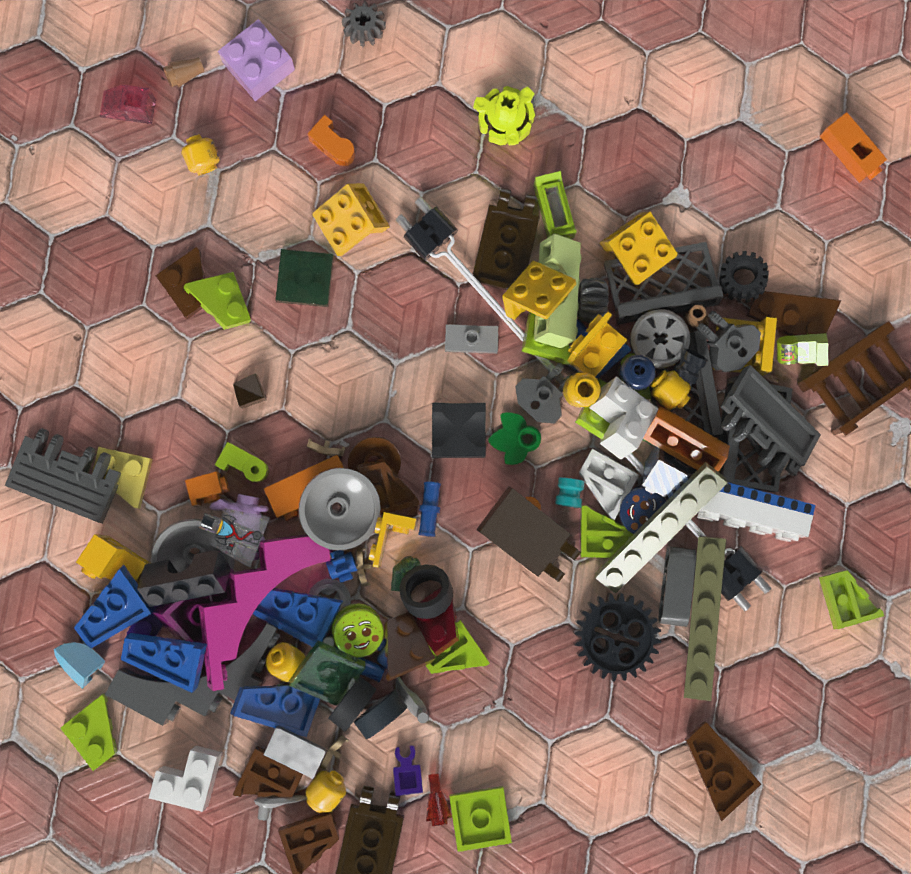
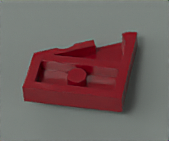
[407,587,459,656]

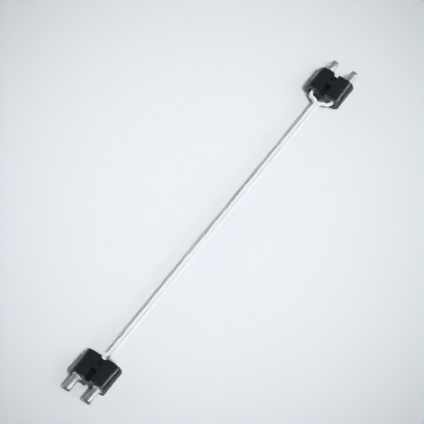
[396,197,772,612]

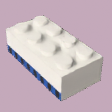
[697,483,816,542]

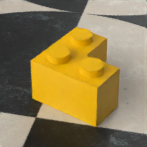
[76,534,150,584]

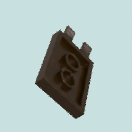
[473,188,540,290]
[476,486,581,582]
[336,785,404,874]

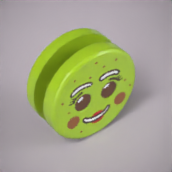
[332,603,384,658]

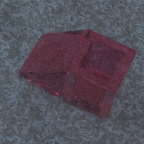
[100,85,156,124]

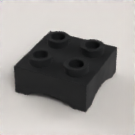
[432,403,486,458]

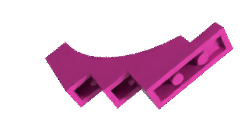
[199,534,333,691]

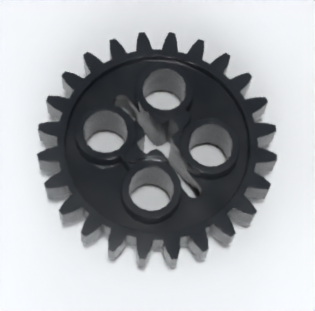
[573,592,661,681]

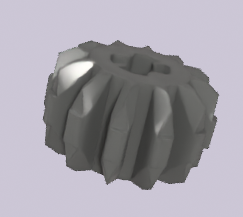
[342,0,386,47]
[577,278,609,323]

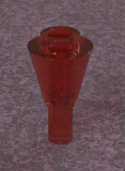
[426,773,452,826]

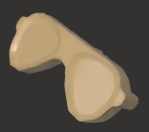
[307,439,345,456]
[356,548,371,586]
[320,735,349,771]

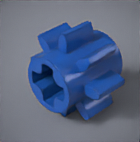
[326,550,358,583]

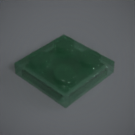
[275,249,334,307]
[289,640,366,706]

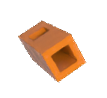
[820,112,888,183]

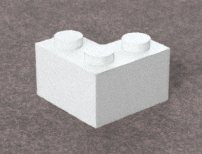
[589,376,658,459]
[149,746,222,812]

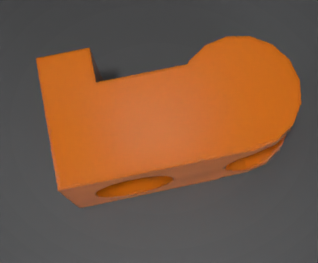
[307,114,355,166]

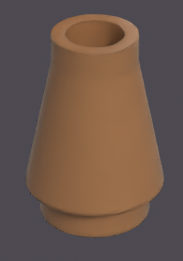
[163,57,204,88]
[683,305,709,333]

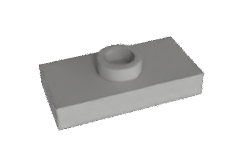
[445,324,498,354]

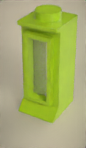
[533,171,577,239]

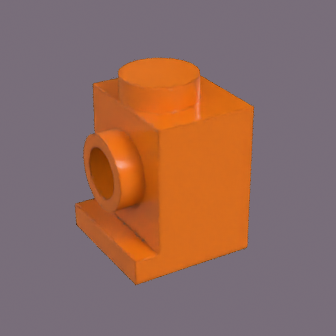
[185,471,230,507]

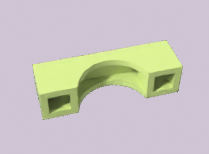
[534,234,582,348]

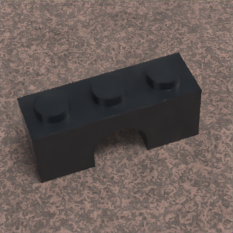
[137,549,231,607]

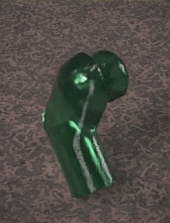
[391,556,420,591]

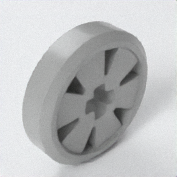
[630,309,690,369]

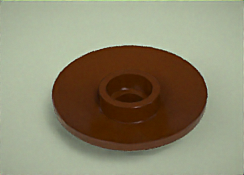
[348,437,401,475]

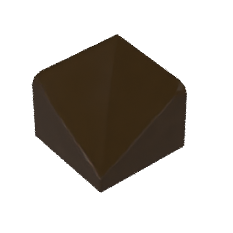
[233,373,267,409]

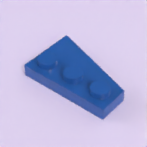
[74,565,155,648]
[253,588,343,650]
[121,633,207,693]
[230,683,325,738]

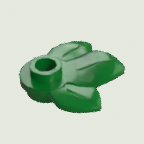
[488,412,541,465]

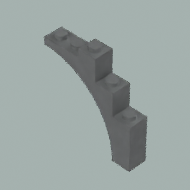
[105,623,281,726]

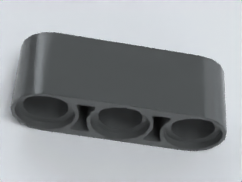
[658,546,696,627]

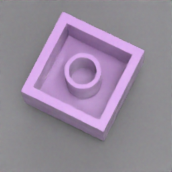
[218,19,295,101]

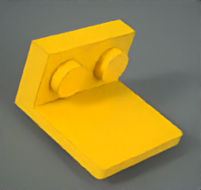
[313,183,390,256]
[599,211,678,285]
[502,260,576,320]
[567,311,627,377]
[712,317,777,376]
[369,512,417,568]

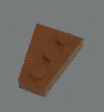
[746,291,841,336]
[685,721,762,821]

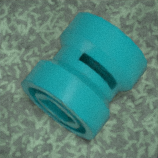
[555,477,585,508]

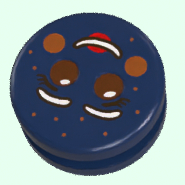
[620,485,668,534]

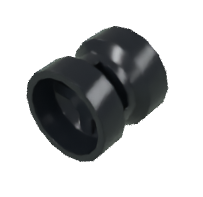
[673,348,708,384]

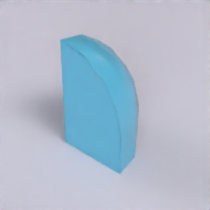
[54,642,105,689]

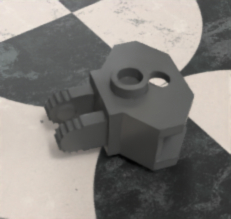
[697,311,761,372]
[515,363,573,424]

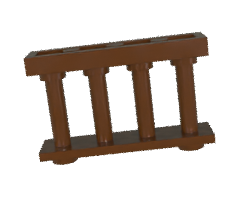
[797,321,911,436]

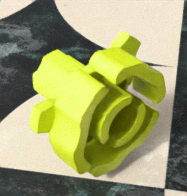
[473,86,535,146]

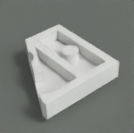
[579,449,639,520]

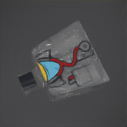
[199,508,269,567]

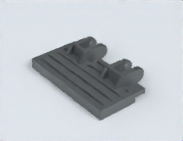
[721,365,821,477]
[4,428,121,524]

